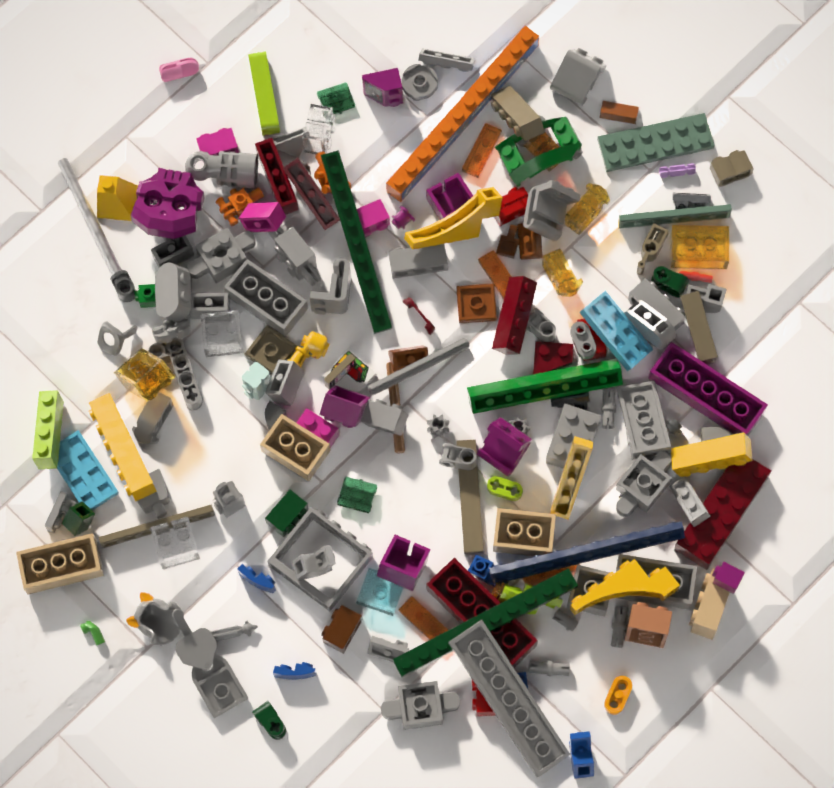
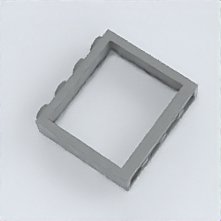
[267,507,373,612]

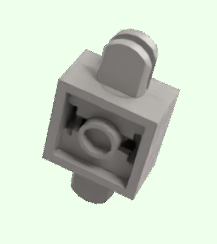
[268,226,321,287]
[187,227,256,283]
[616,451,672,517]
[381,681,460,730]

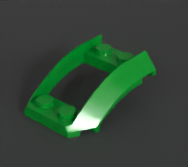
[494,116,582,187]

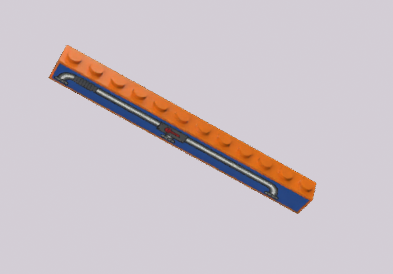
[386,26,540,202]

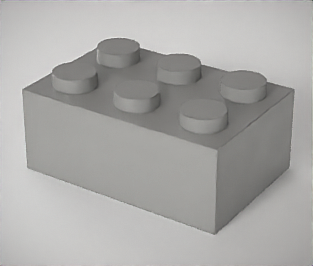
[546,404,601,469]

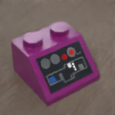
[362,68,403,107]

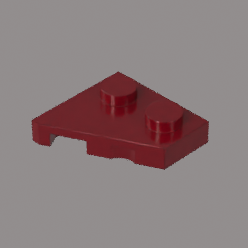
[533,341,573,374]

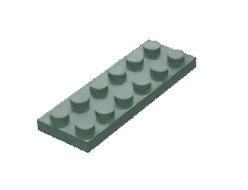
[597,113,715,172]

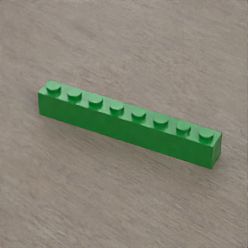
[467,358,623,414]

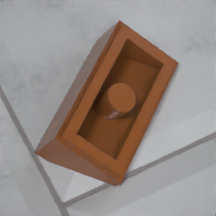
[599,100,639,124]
[517,223,543,260]
[388,345,428,371]

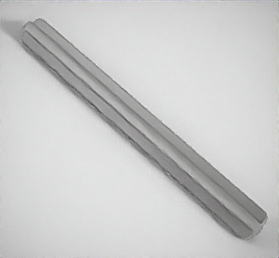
[368,338,470,395]

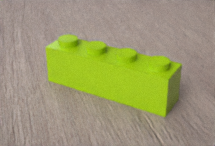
[32,390,64,470]

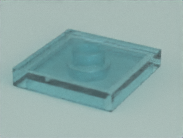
[356,568,403,616]

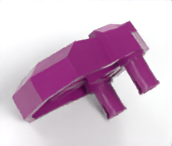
[131,168,205,239]

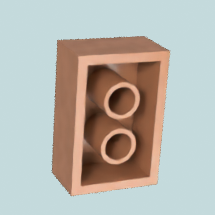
[624,602,672,648]

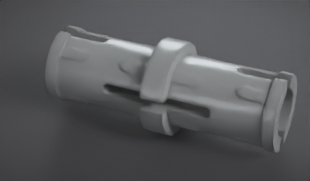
[601,389,616,429]
[610,606,628,648]
[529,660,570,677]

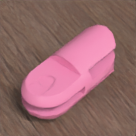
[159,57,199,82]

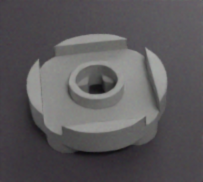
[402,64,438,101]
[152,319,191,343]

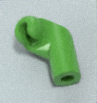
[80,621,106,646]

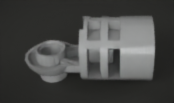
[185,151,259,189]

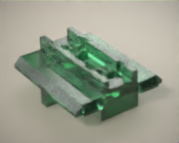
[316,82,356,117]
[337,476,378,514]

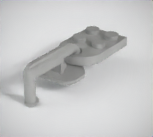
[172,609,249,719]

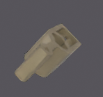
[637,223,669,275]

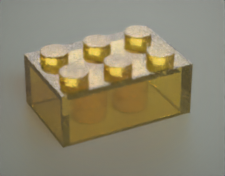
[670,225,729,269]
[113,348,176,402]

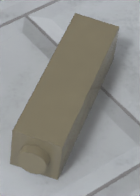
[680,291,718,365]

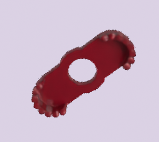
[402,297,436,335]

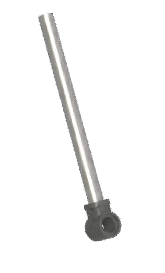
[57,158,136,302]

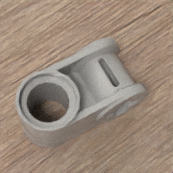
[526,308,556,342]
[439,443,477,470]

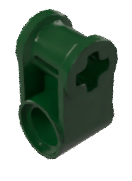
[651,266,689,298]
[252,700,286,740]

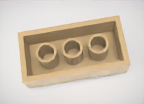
[16,533,104,595]

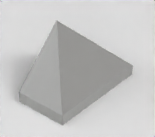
[273,127,310,158]

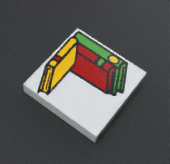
[323,349,377,393]

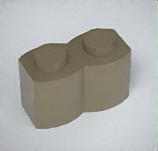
[709,150,754,187]

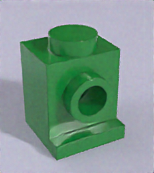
[135,284,156,308]

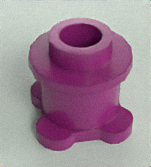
[391,206,416,230]

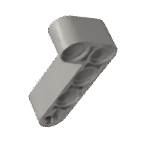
[148,337,203,410]

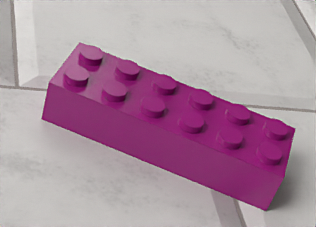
[648,342,768,436]

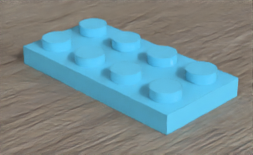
[579,290,654,372]
[57,430,119,510]

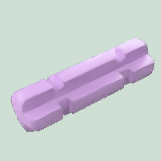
[659,163,696,178]

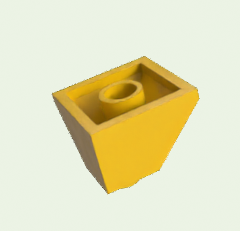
[97,175,138,221]

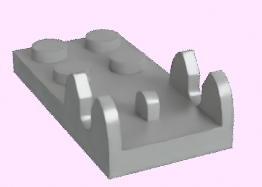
[617,381,671,460]

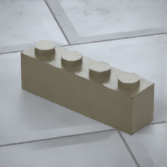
[491,86,545,142]

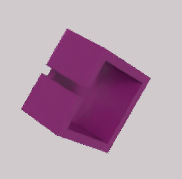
[426,173,473,220]
[319,385,371,428]
[377,534,431,591]

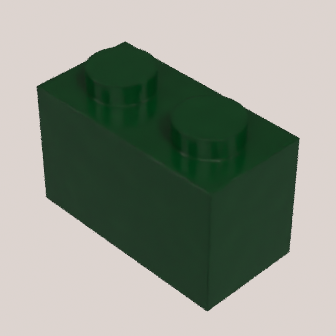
[265,489,309,537]

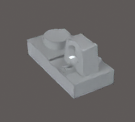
[44,491,77,533]
[367,636,410,662]

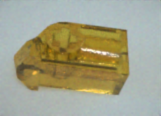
[565,183,610,235]
[542,248,583,297]

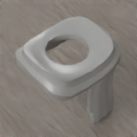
[97,321,137,356]

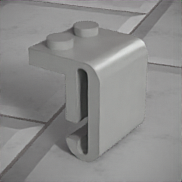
[550,47,607,106]
[523,180,581,241]
[310,258,352,315]

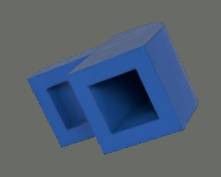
[569,731,594,779]

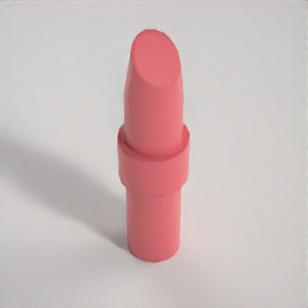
[679,271,713,283]

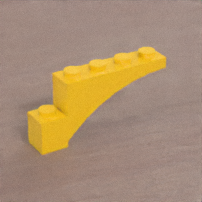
[404,187,502,249]
[570,559,680,615]

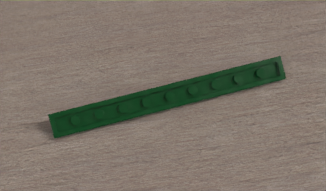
[321,150,392,334]
[392,568,578,678]

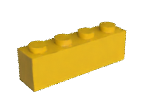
[671,433,753,477]
[550,436,593,520]

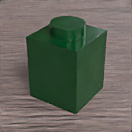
[61,501,95,536]

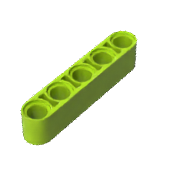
[248,51,281,136]

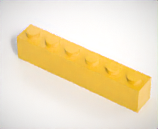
[88,393,157,501]

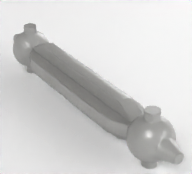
[210,620,258,642]

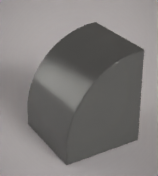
[264,401,287,430]

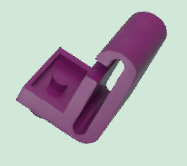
[476,417,532,477]

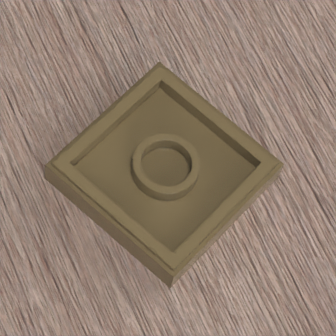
[244,325,297,374]

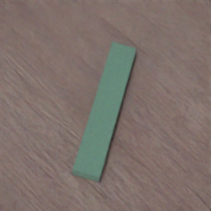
[618,204,732,229]

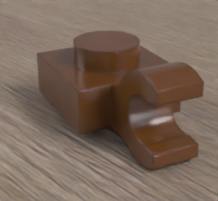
[496,224,519,259]

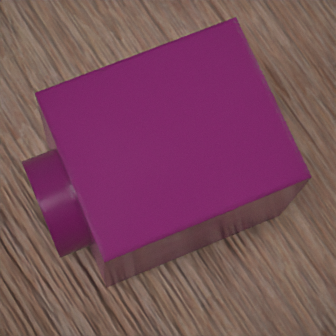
[712,561,745,594]

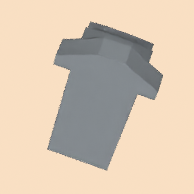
[132,390,174,444]

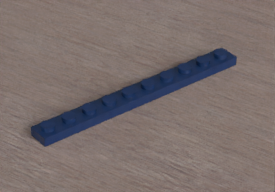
[489,521,685,585]

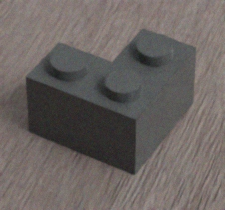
[150,235,195,268]

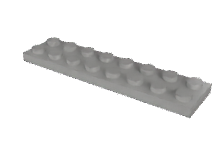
[448,620,571,777]

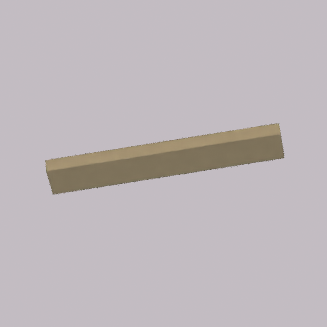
[457,439,484,554]
[98,504,215,548]

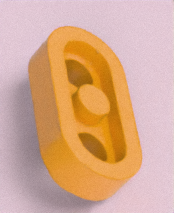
[604,676,632,715]

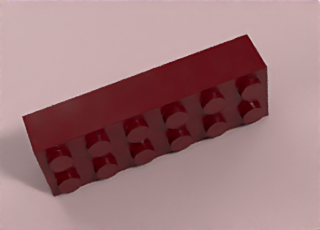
[674,458,772,570]
[426,557,538,668]

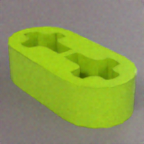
[487,476,523,501]

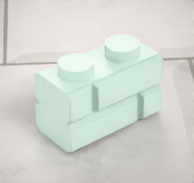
[242,362,270,400]

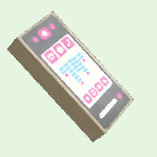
[324,354,356,390]

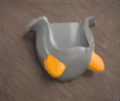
[126,592,181,646]

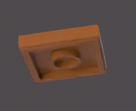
[456,284,497,324]

